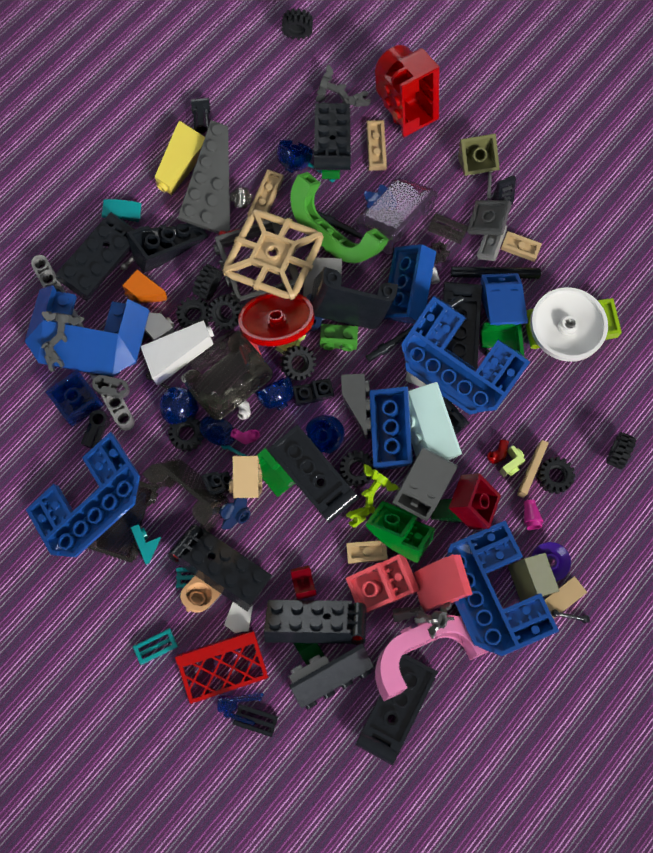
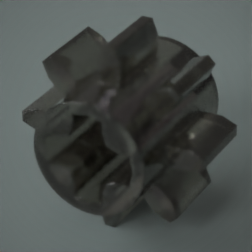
[230,187,253,208]
[430,240,450,265]

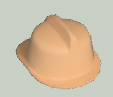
[180,576,221,613]

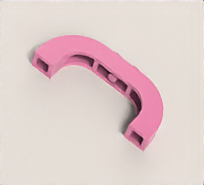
[375,615,488,701]

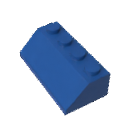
[384,244,436,323]
[370,387,413,470]

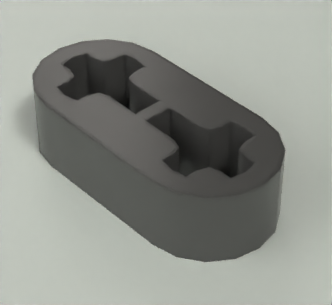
[92,375,130,399]

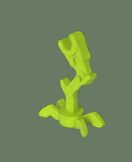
[346,464,399,528]

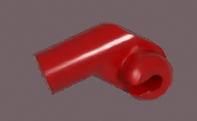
[487,440,509,464]

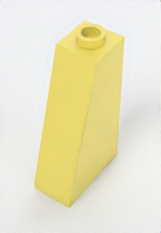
[155,121,205,195]

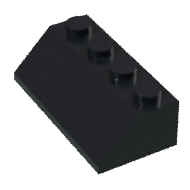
[289,644,374,710]

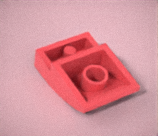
[345,554,420,613]
[413,554,472,613]

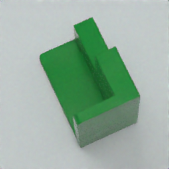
[480,322,524,356]
[256,448,295,497]

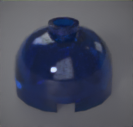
[277,139,313,173]
[255,376,294,411]
[159,387,199,424]
[305,414,345,454]

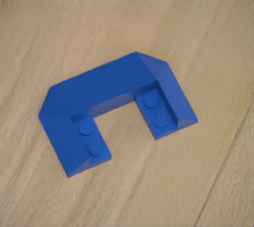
[25,285,150,377]
[401,296,531,415]
[26,432,140,558]
[446,521,559,656]

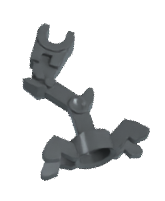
[316,64,371,107]
[41,311,84,372]
[393,602,455,639]

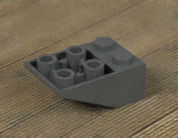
[341,374,371,439]
[392,447,458,521]

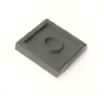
[467,200,512,235]

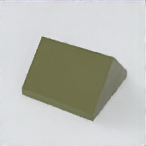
[458,133,500,176]
[508,553,560,601]

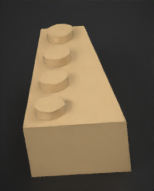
[229,456,263,498]

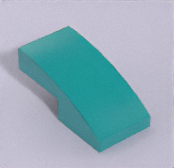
[101,199,142,222]

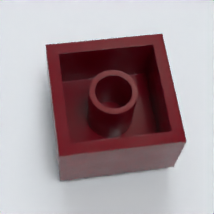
[449,473,501,530]

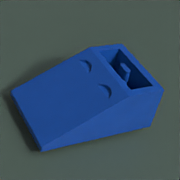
[480,273,528,326]

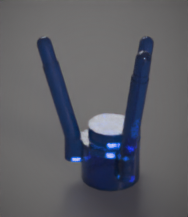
[217,693,264,725]

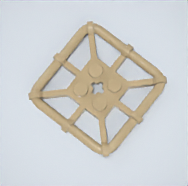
[222,209,324,300]

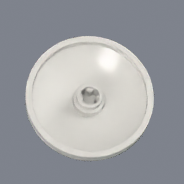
[530,287,608,362]

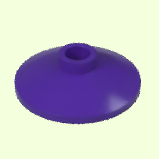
[532,542,571,582]

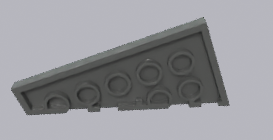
[178,120,230,234]

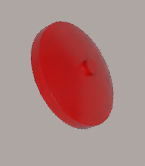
[238,293,314,346]

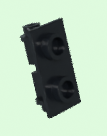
[443,397,470,435]

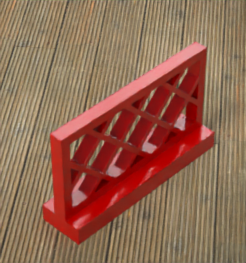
[175,630,269,704]

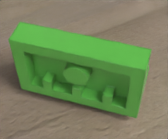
[320,324,358,351]

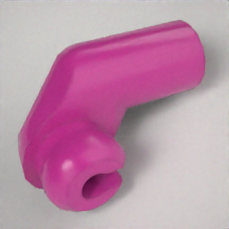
[231,428,260,444]

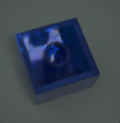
[45,370,103,427]

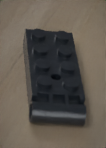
[314,103,351,170]
[56,212,134,301]
[442,282,482,369]
[267,424,359,523]
[168,524,272,612]
[264,600,367,645]
[355,654,438,766]

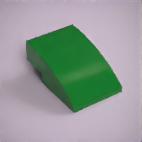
[365,501,435,563]

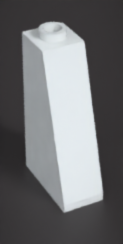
[141,320,214,385]

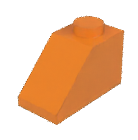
[122,270,168,304]

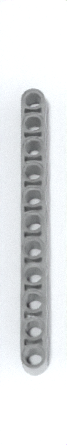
[31,255,135,431]

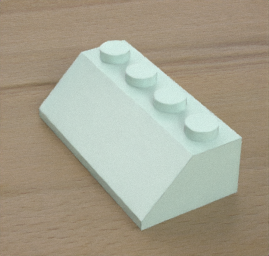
[408,382,462,461]

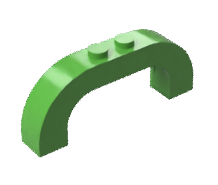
[291,172,389,263]

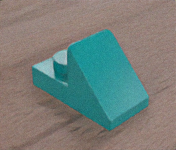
[131,524,161,565]

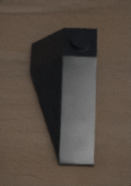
[127,223,208,273]

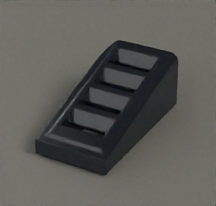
[492,176,516,205]

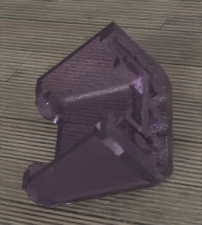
[355,178,438,255]

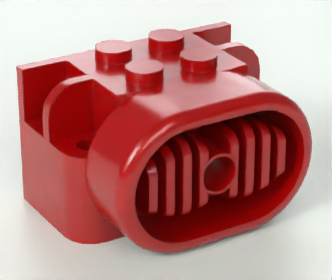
[375,45,439,138]

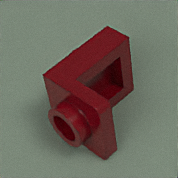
[290,565,317,600]

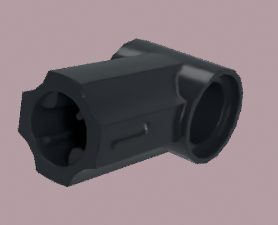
[191,98,210,134]
[81,410,110,449]

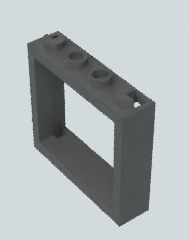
[213,220,302,306]

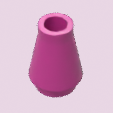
[524,500,543,530]

